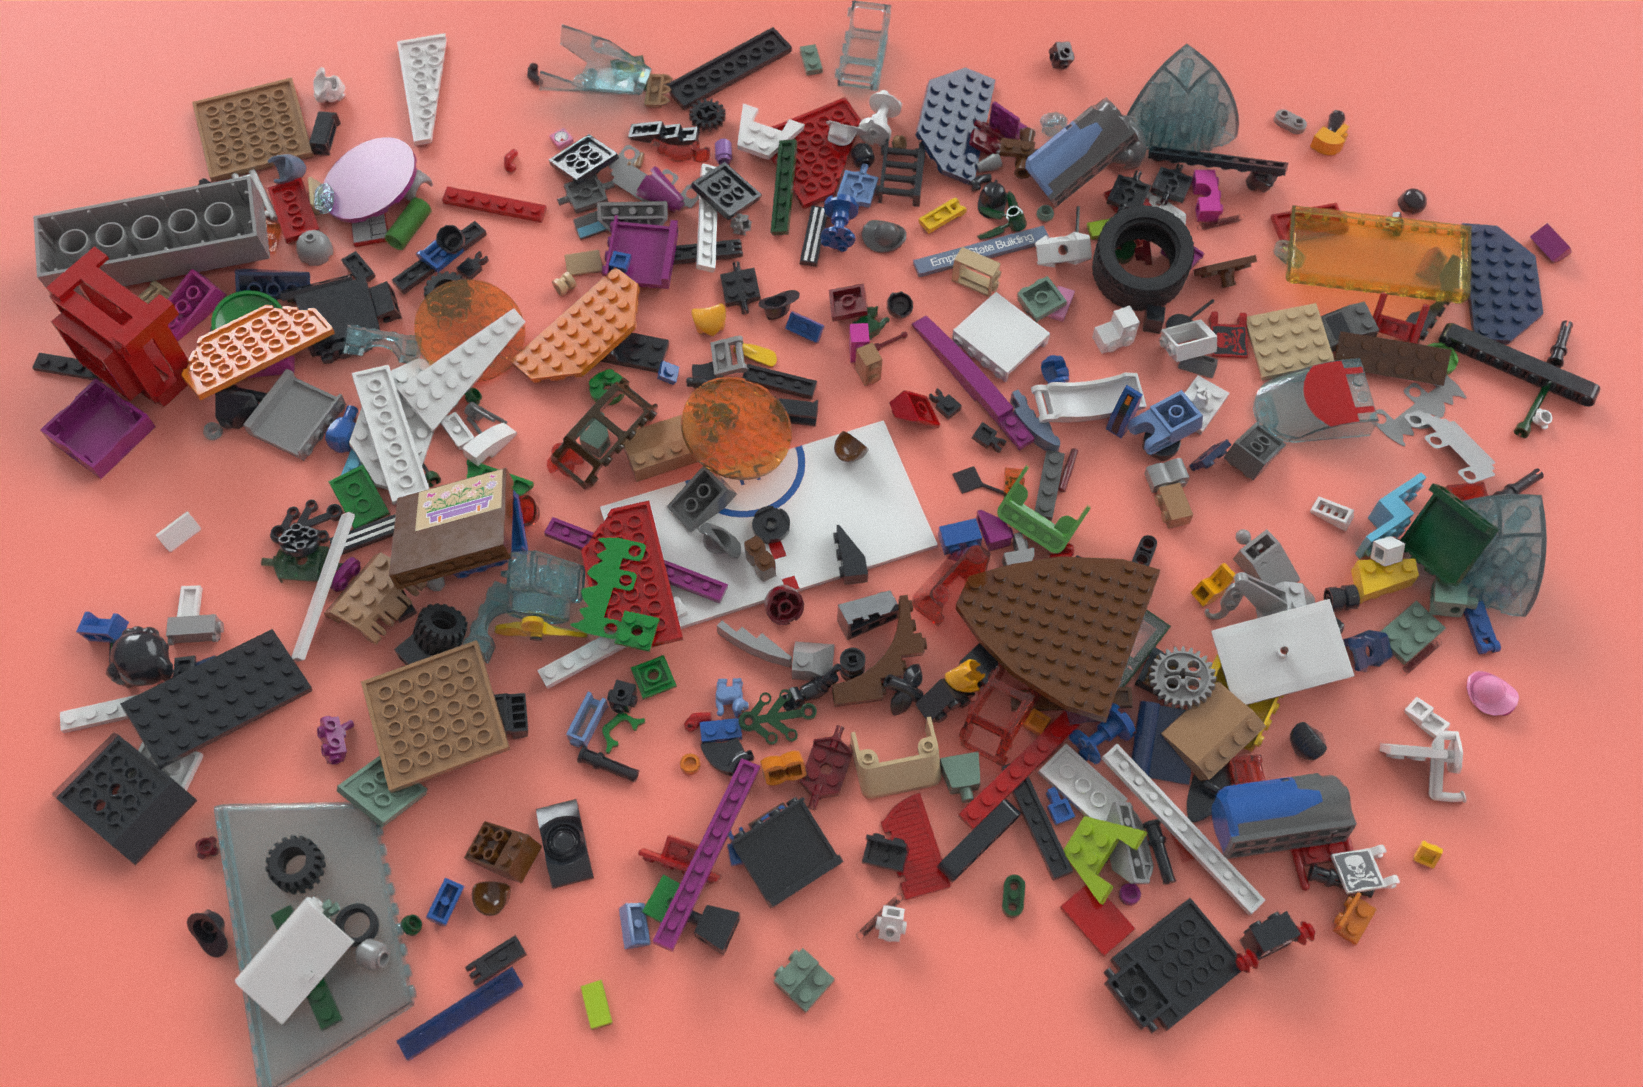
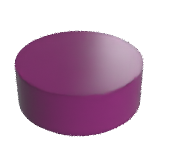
[1119,883,1141,906]

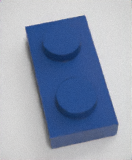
[785,311,825,343]
[700,718,742,743]

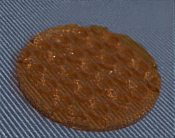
[414,279,525,382]
[681,377,792,480]

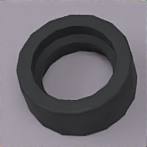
[335,903,379,947]

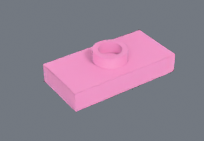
[1047,286,1075,322]

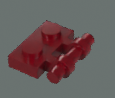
[969,120,1005,156]

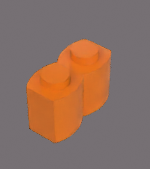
[760,751,807,785]

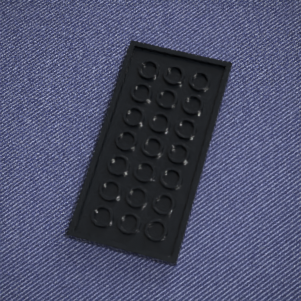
[120,629,312,769]

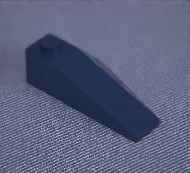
[235,269,310,301]

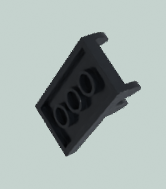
[600,333,669,373]

